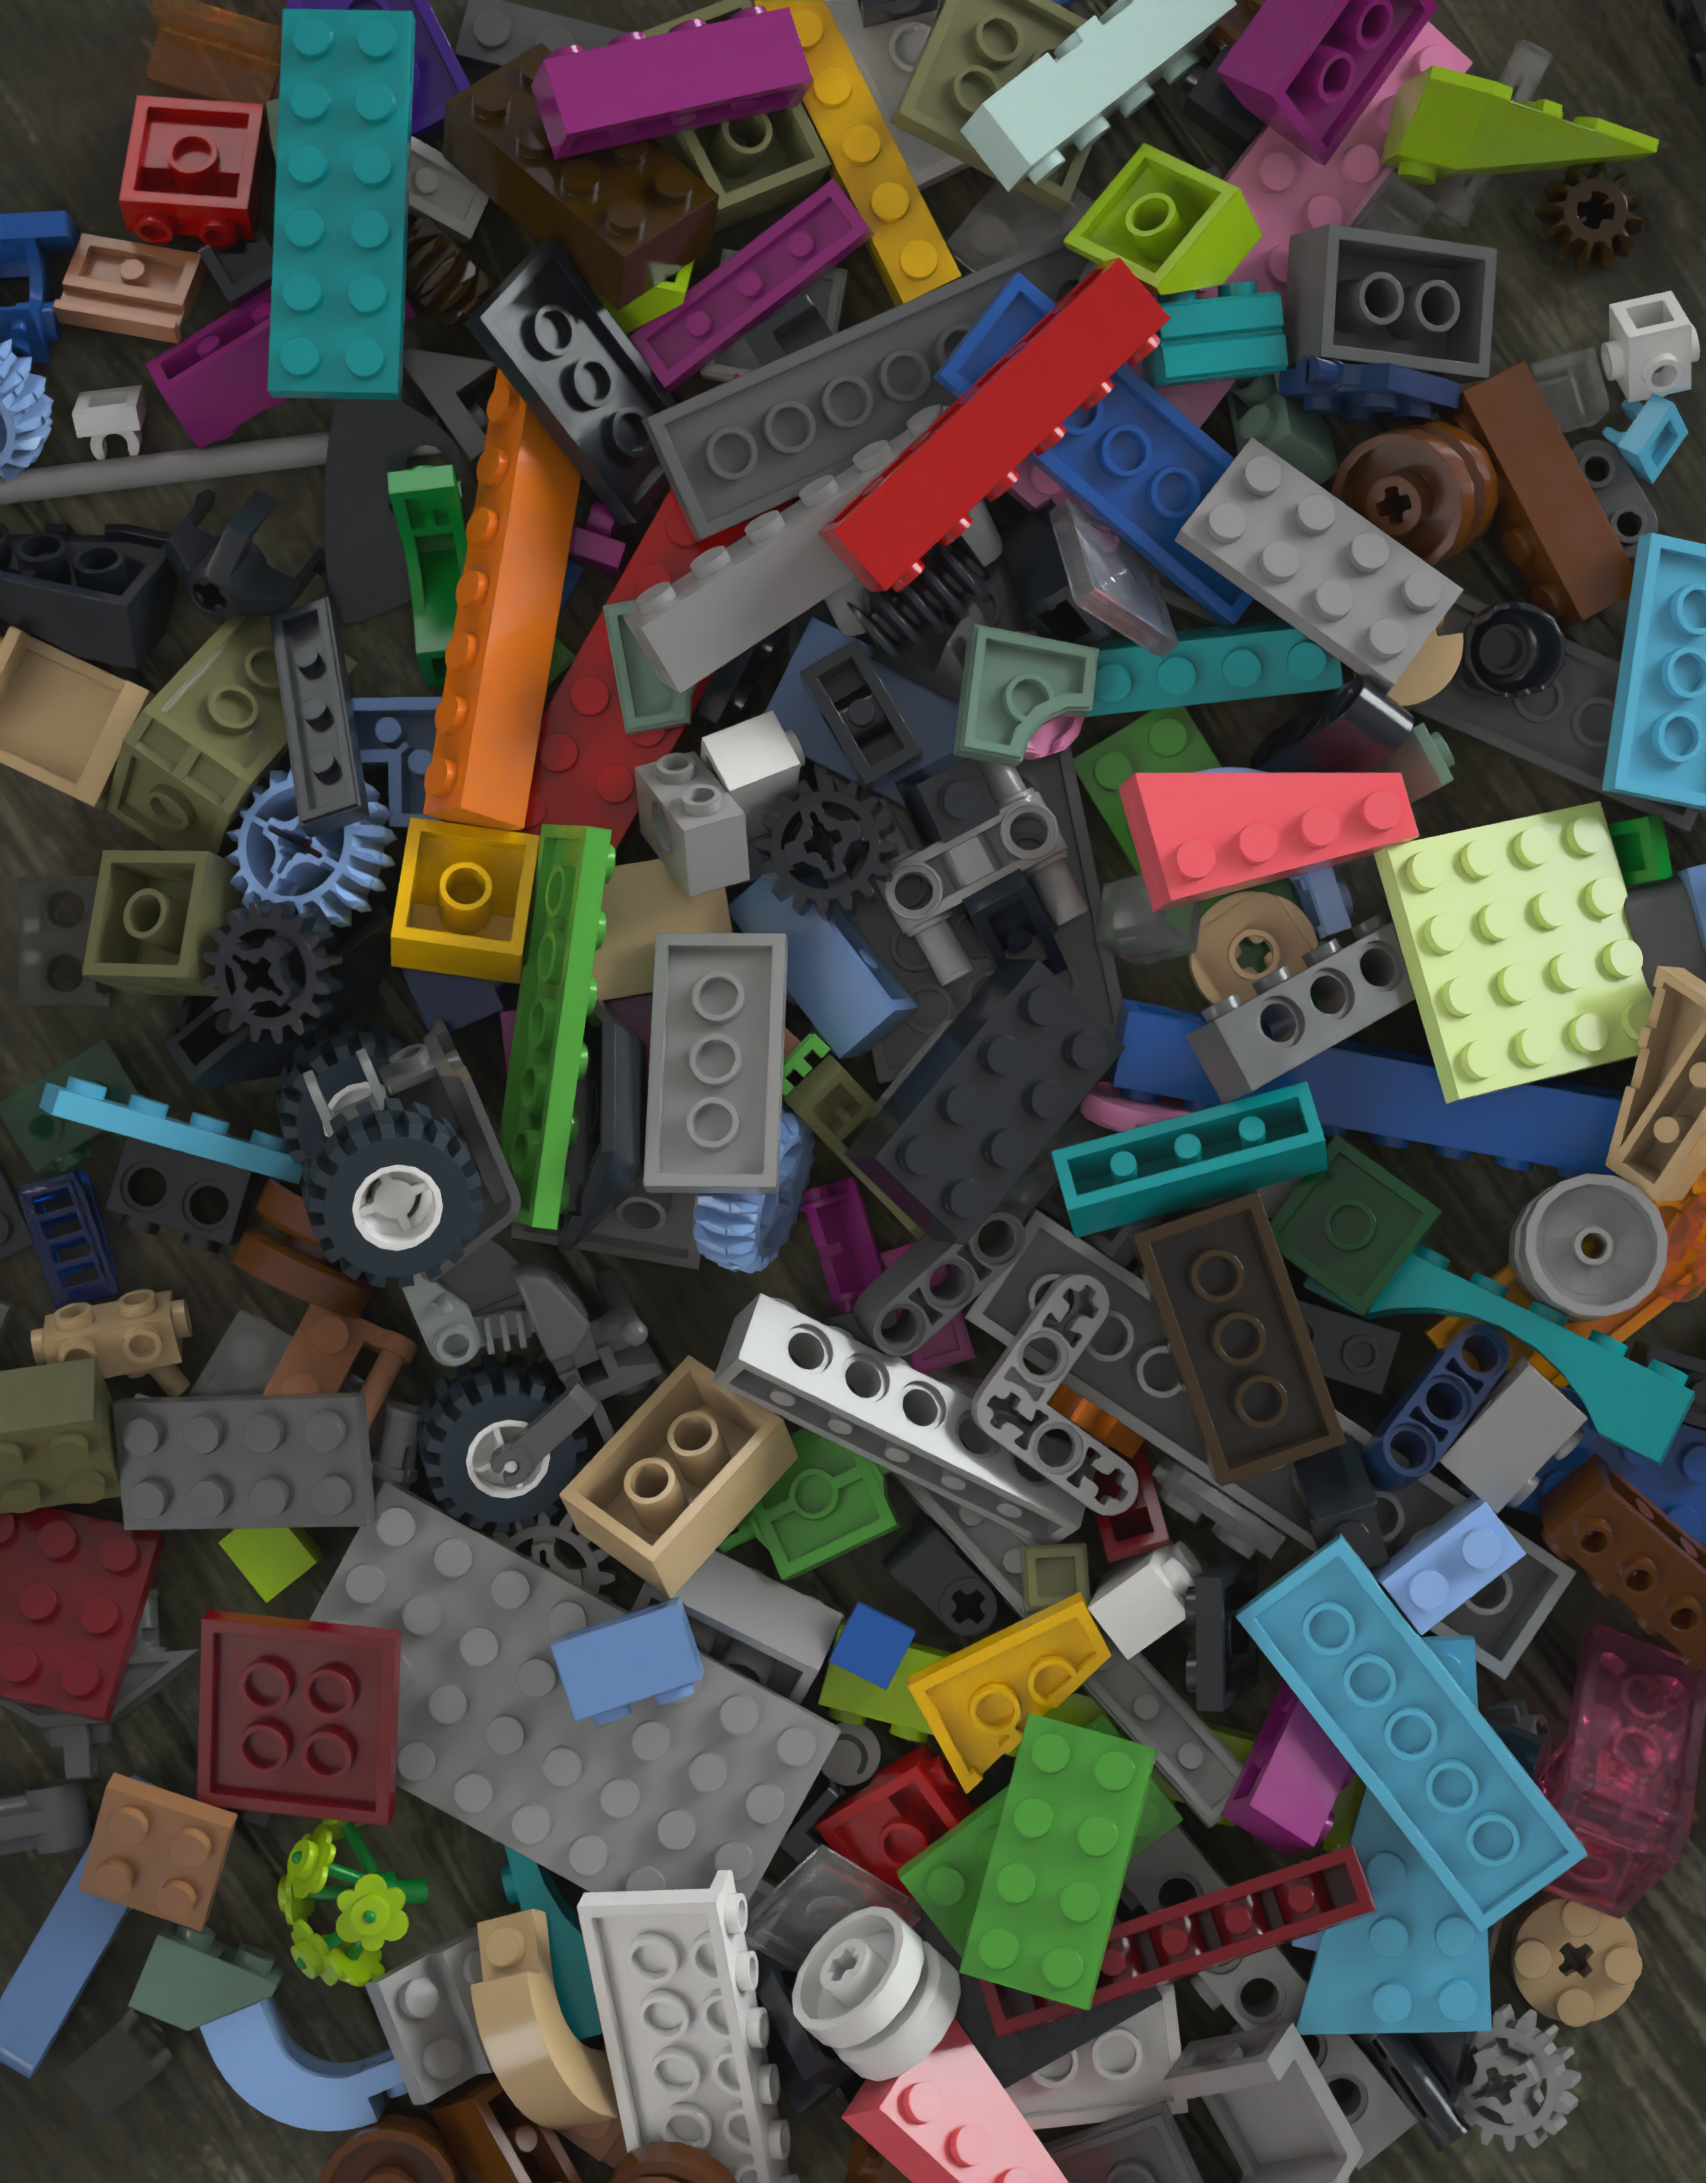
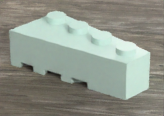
[960,0,1237,192]

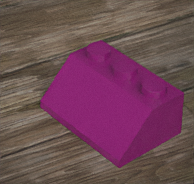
[1216,0,1438,166]

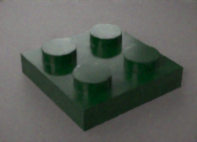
[1270,1134,1443,1317]

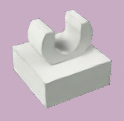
[72,385,147,460]

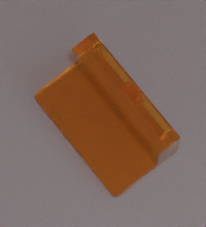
[145,0,282,114]

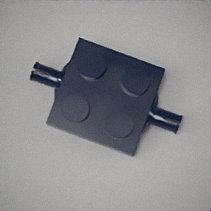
[1278,355,1460,424]

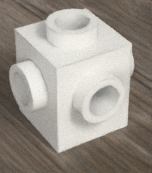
[1601,291,1700,403]

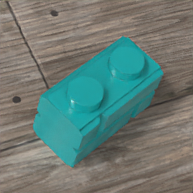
[1142,281,1289,388]

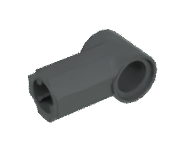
[0,1778,93,1855]

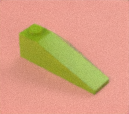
[1380,65,1659,185]

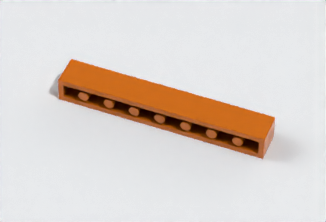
[423,367,581,831]

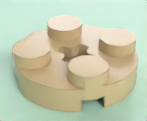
[1188,891,1318,1019]
[1509,1892,1643,2027]

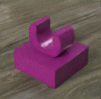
[568,501,630,577]

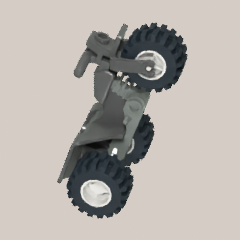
[276,1016,662,1532]

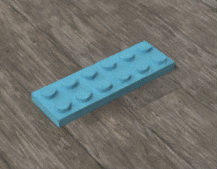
[1235,1533,1588,1933]

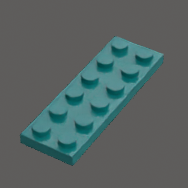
[267,9,416,400]

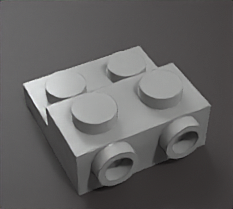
[365,1927,494,2105]

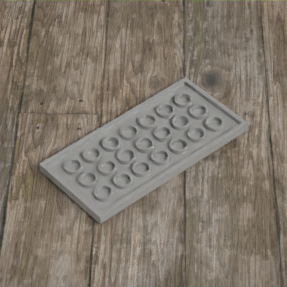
[309,1480,841,1904]

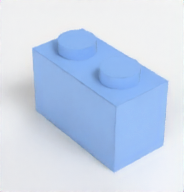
[1371,1494,1526,1635]

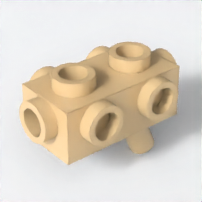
[31,1289,193,1397]

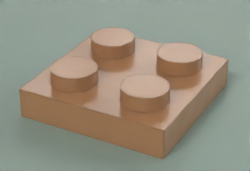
[78,1773,238,1931]

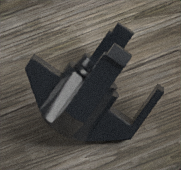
[165,489,326,626]

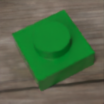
[1607,815,1673,887]

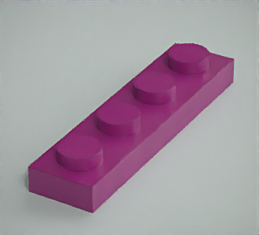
[629,178,874,392]

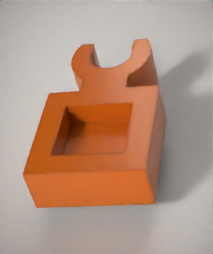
[1046,1383,1145,1459]

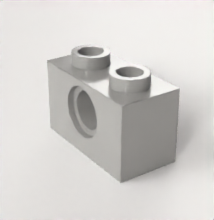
[634,751,750,897]

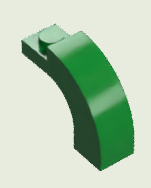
[387,464,469,688]

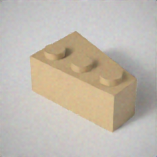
[1605,966,1706,1203]

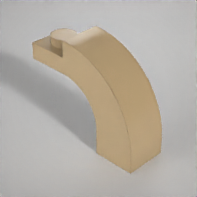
[470,1909,618,2130]

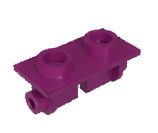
[799,1176,884,1315]

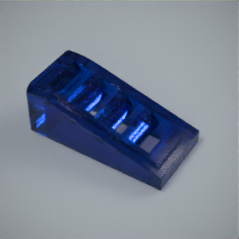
[16,1170,121,1310]

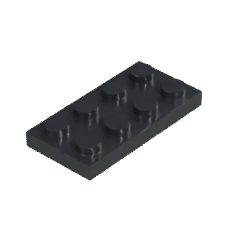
[465,238,677,527]

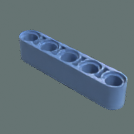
[0,1773,157,2079]

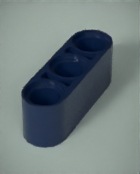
[1361,1324,1510,1492]

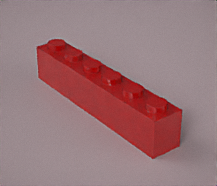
[817,257,1171,592]

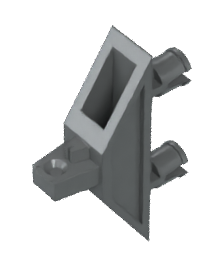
[0,1589,201,1780]

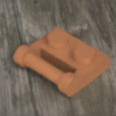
[263,1304,418,1431]

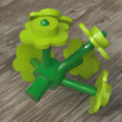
[278,1819,429,1987]

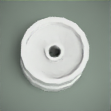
[792,1906,961,2082]

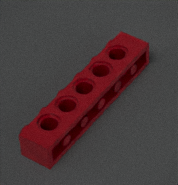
[979,1845,1379,2037]

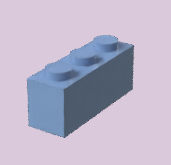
[728,875,919,1059]

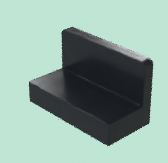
[755,1957,856,2115]

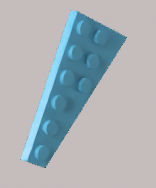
[1295,1635,1492,2035]

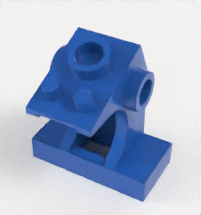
[0,211,79,363]

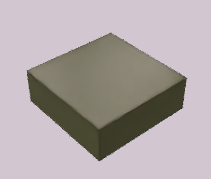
[1020,1543,1090,1613]

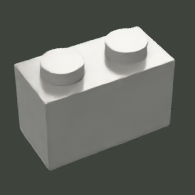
[1439,1356,1588,1514]

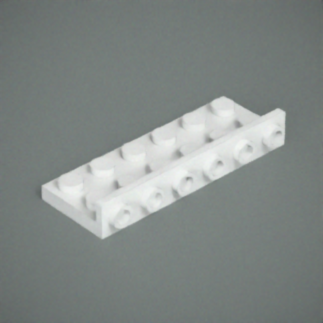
[577,1870,800,2183]

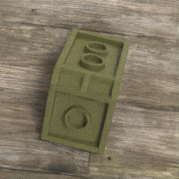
[105,616,358,859]

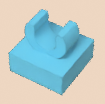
[1602,393,1688,484]

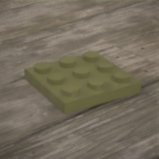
[890,0,1093,213]

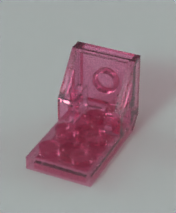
[1537,1621,1706,1919]

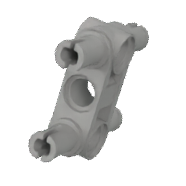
[853,760,1089,987]

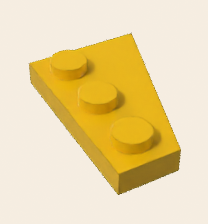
[907,1591,1112,1795]

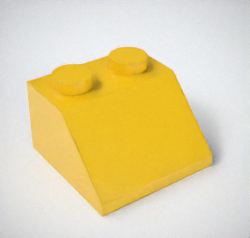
[390,817,540,984]

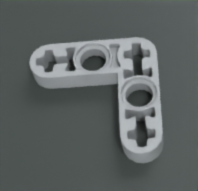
[971,1273,1138,1515]

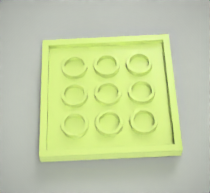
[1374,801,1653,1104]

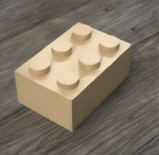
[559,1355,799,1599]

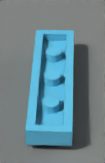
[39,1076,302,1184]

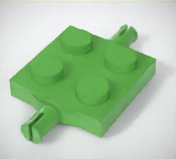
[719,1428,902,1582]

